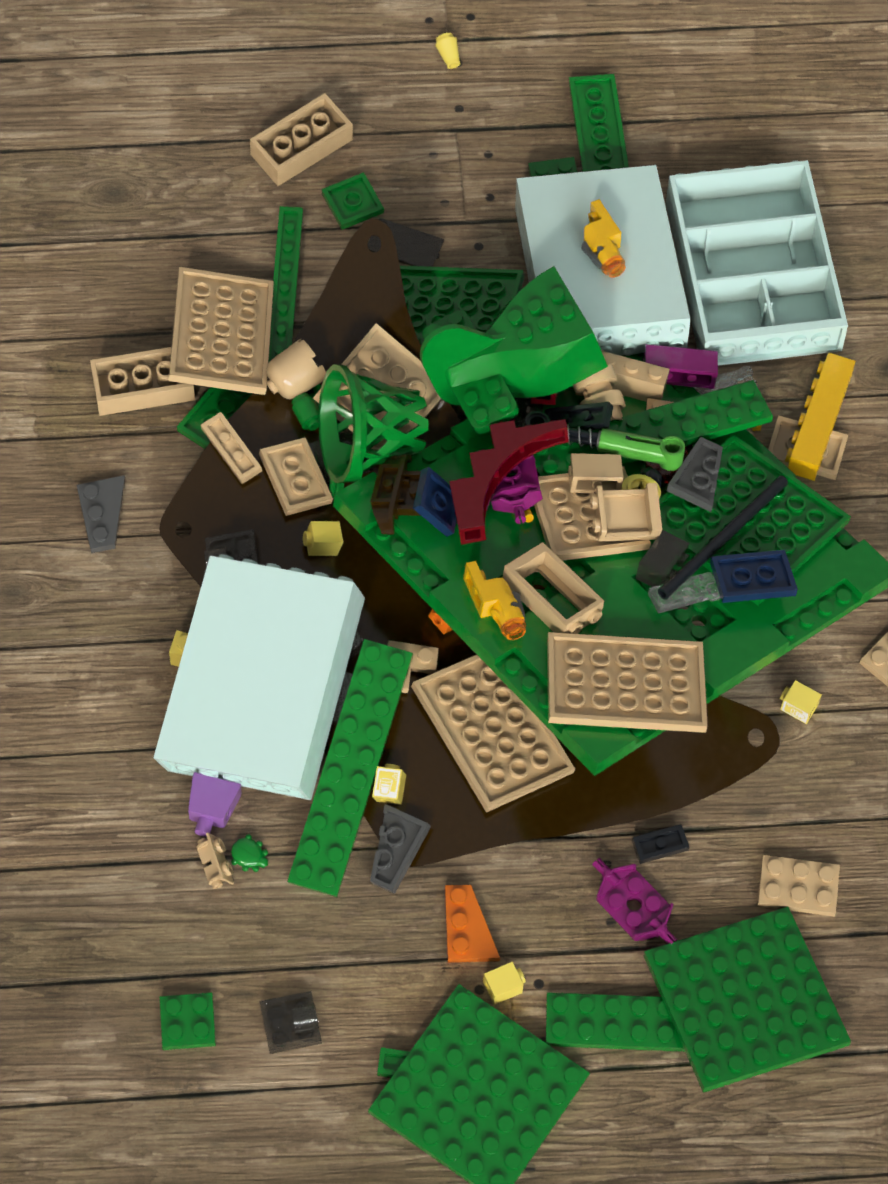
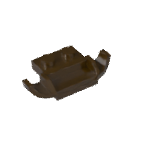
[370,454,421,534]

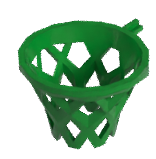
[318,364,428,499]

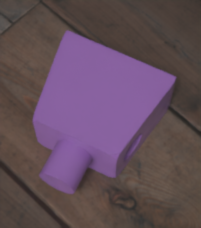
[188,772,242,837]

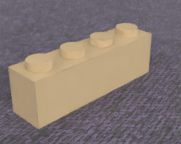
[602,351,670,402]

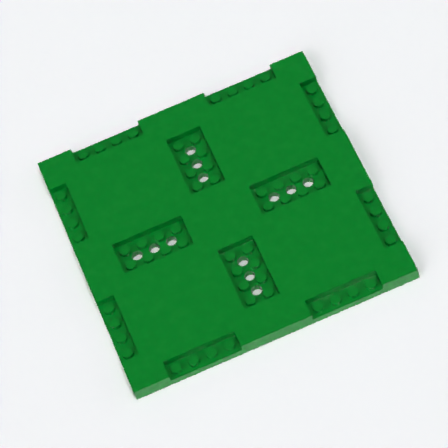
[333,353,888,776]

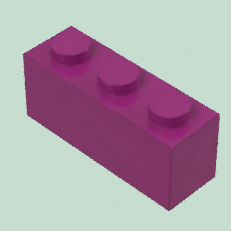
[642,344,718,389]

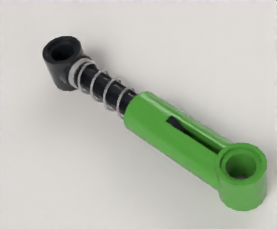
[525,411,685,471]

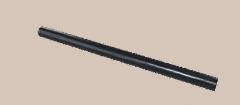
[658,476,788,599]

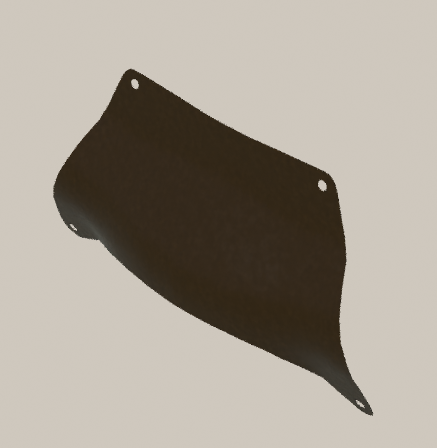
[159,218,780,867]

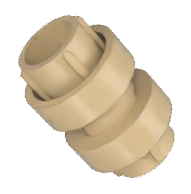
[573,365,626,421]

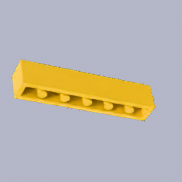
[785,353,856,481]

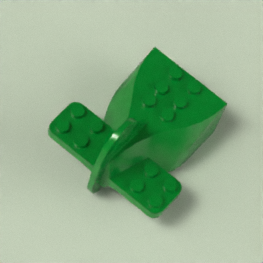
[420,266,608,434]

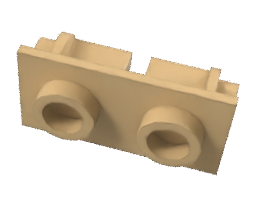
[196,832,234,889]

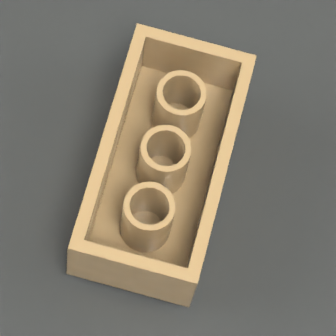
[250,93,353,186]
[90,347,195,416]

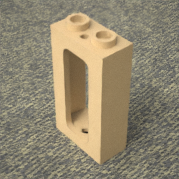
[502,542,604,634]

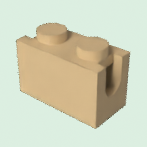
[568,453,623,493]

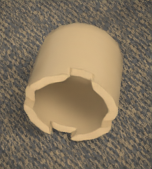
[266,339,326,399]

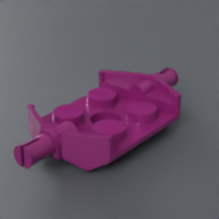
[491,454,543,524]
[592,858,678,944]

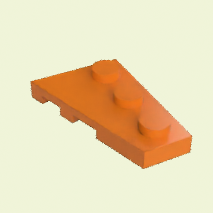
[445,885,500,963]

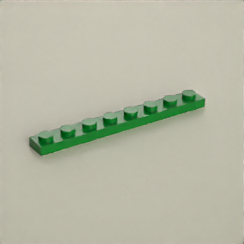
[268,206,303,363]

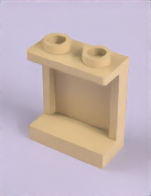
[590,483,662,541]

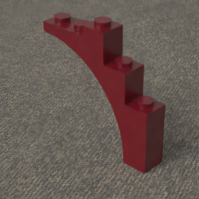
[449,419,569,545]

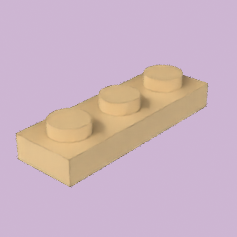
[201,412,262,484]

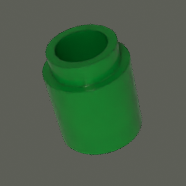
[292,393,319,431]

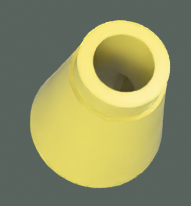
[435,33,460,69]

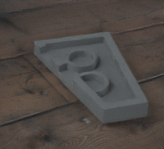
[667,437,723,512]
[77,475,125,553]
[370,804,431,894]

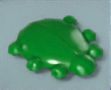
[231,834,268,872]

